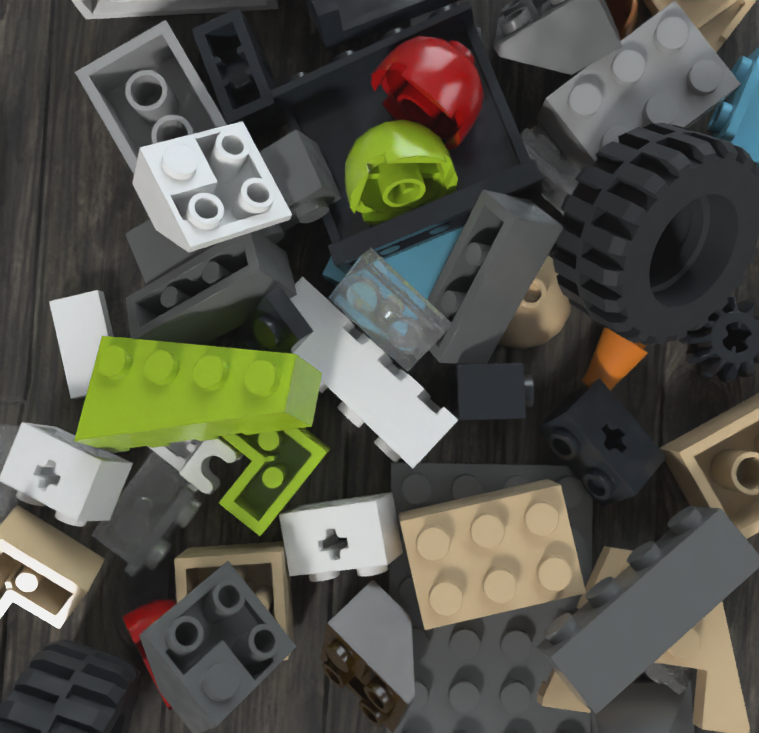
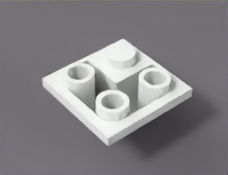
[132,121,292,253]

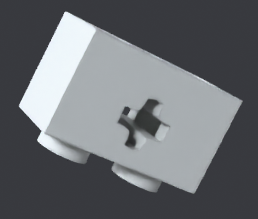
[0,422,133,527]
[279,492,403,582]

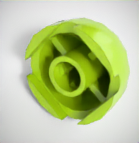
[345,120,458,226]

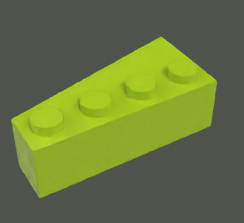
[74,336,322,453]

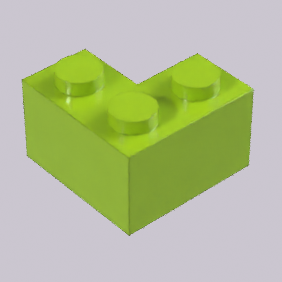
[219,427,331,536]

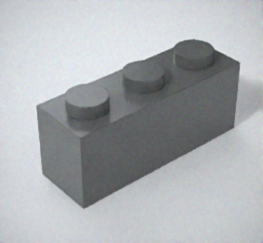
[412,190,563,364]
[126,231,297,345]

